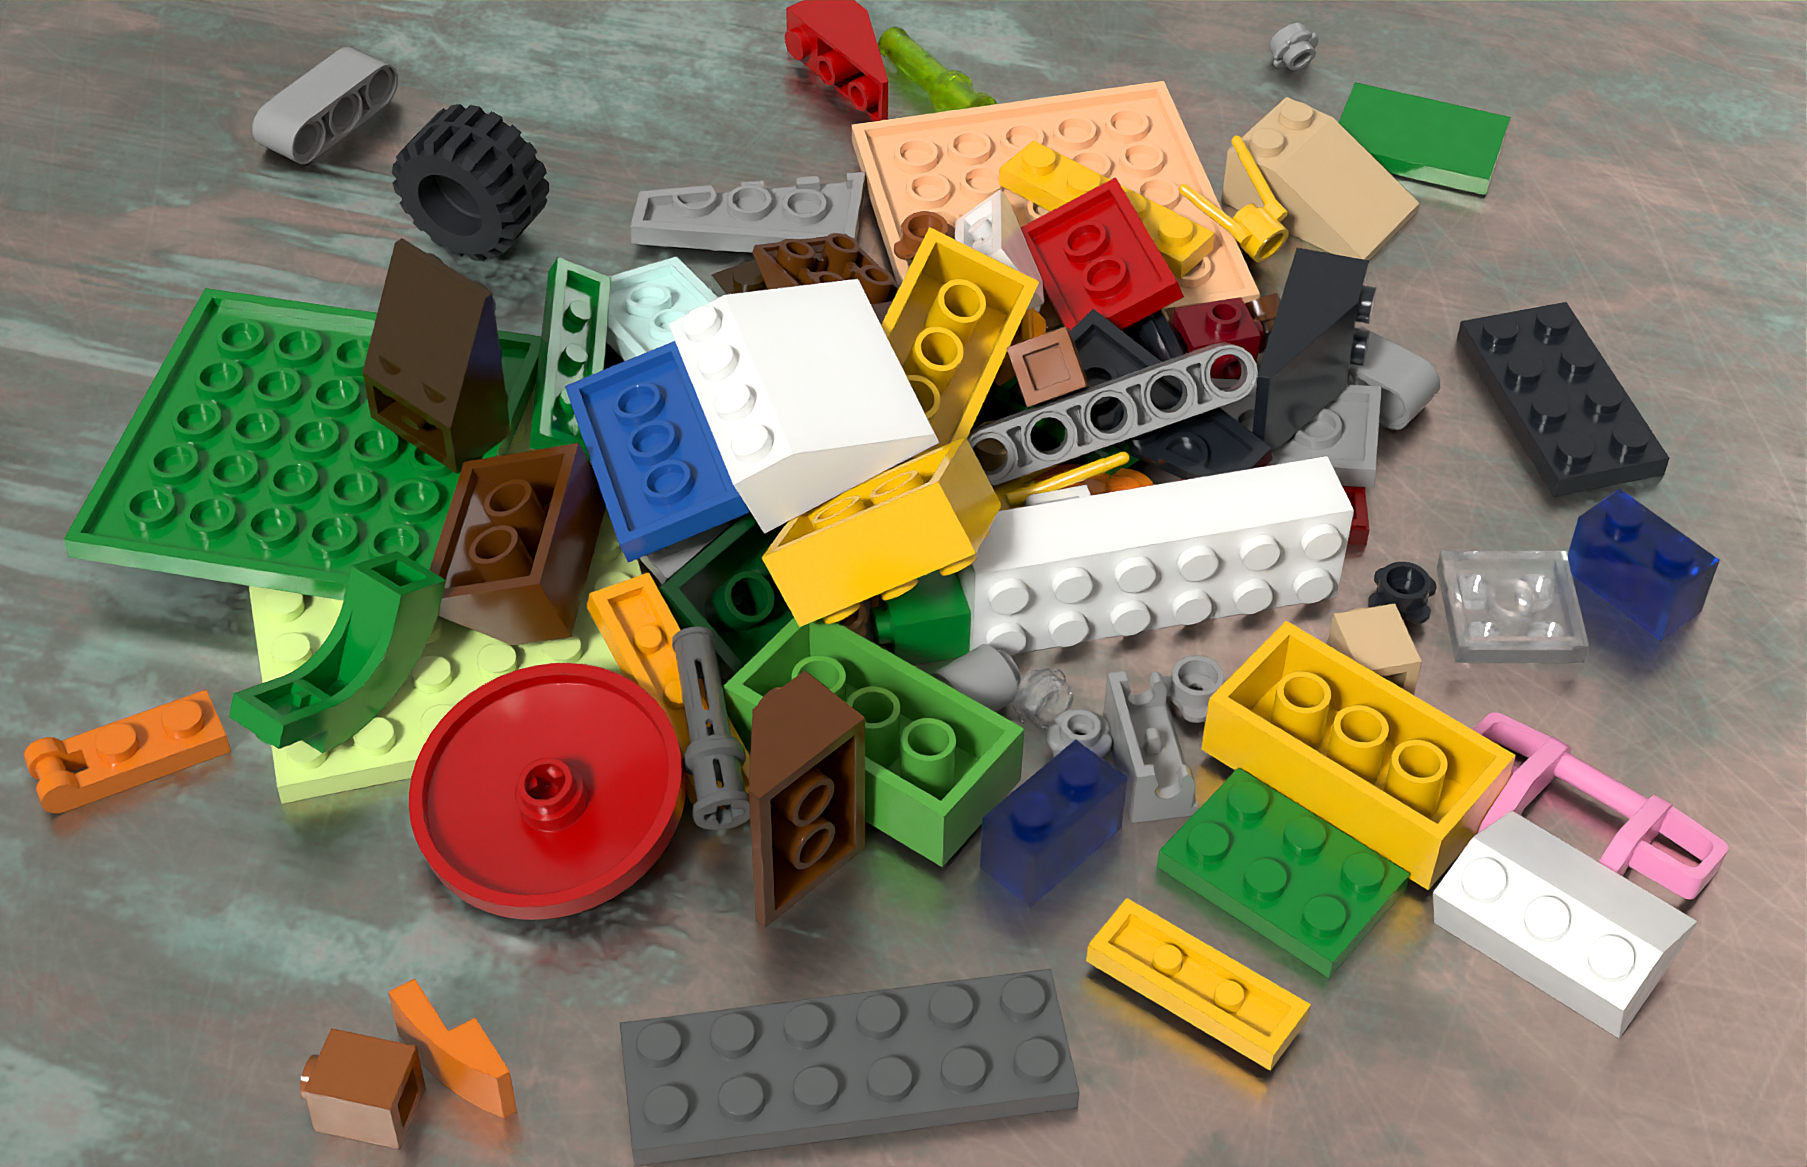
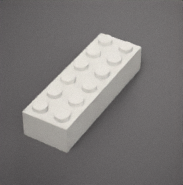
[956,456,1354,656]

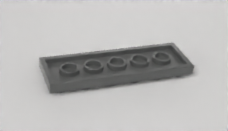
[620,969,1080,1166]

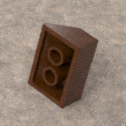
[429,443,606,645]
[749,671,865,928]

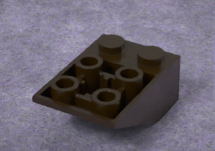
[363,238,511,474]

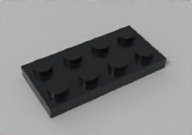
[1457,302,1670,497]

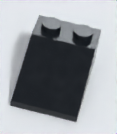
[1252,248,1377,453]

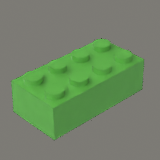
[723,618,1025,867]

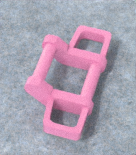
[1472,712,1729,900]

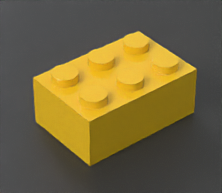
[762,436,1002,627]

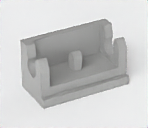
[1103,671,1199,823]

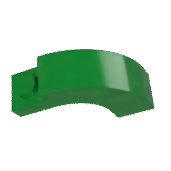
[229,551,446,754]

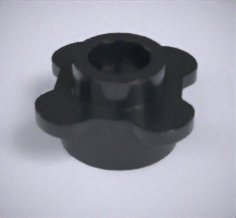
[1368,562,1437,624]

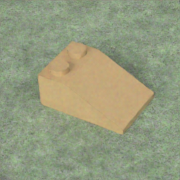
[1221,97,1420,261]

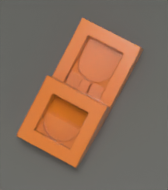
[388,978,517,1118]

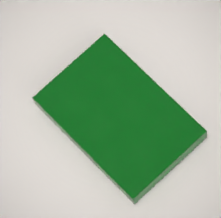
[1338,82,1511,195]

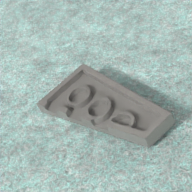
[630,172,865,253]

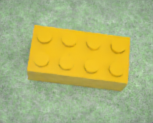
[881,227,1039,470]
[1201,621,1516,890]

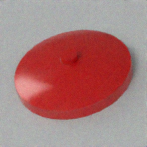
[409,663,687,920]

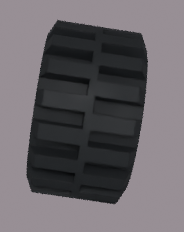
[392,104,549,260]

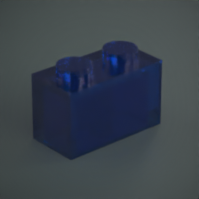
[1563,488,1720,641]
[980,739,1128,907]

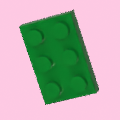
[1157,767,1410,978]

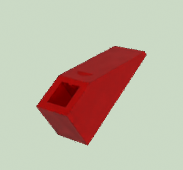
[785,0,888,121]

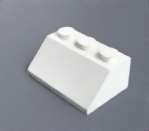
[1433,810,1697,1039]

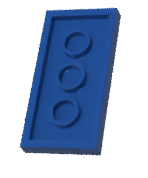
[565,341,749,563]

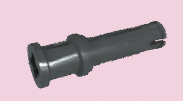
[672,626,750,830]

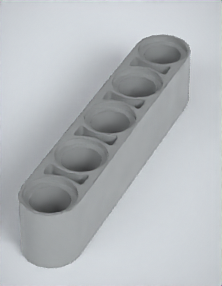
[967,343,1258,485]

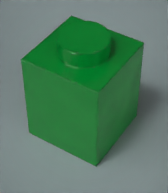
[870,570,971,666]

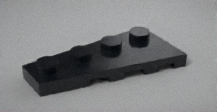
[1009,309,1273,480]

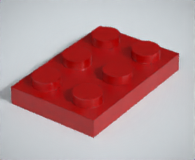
[1020,177,1184,330]

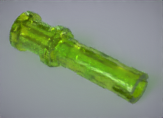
[878,26,997,113]

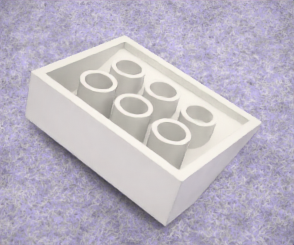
[668,279,939,533]

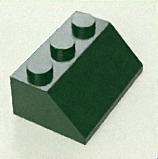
[658,511,794,681]

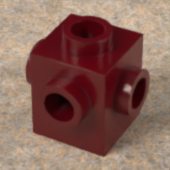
[1172,297,1265,380]

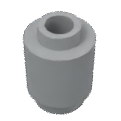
[931,644,1020,712]

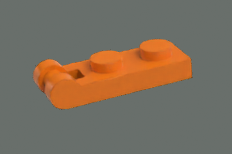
[24,689,231,814]

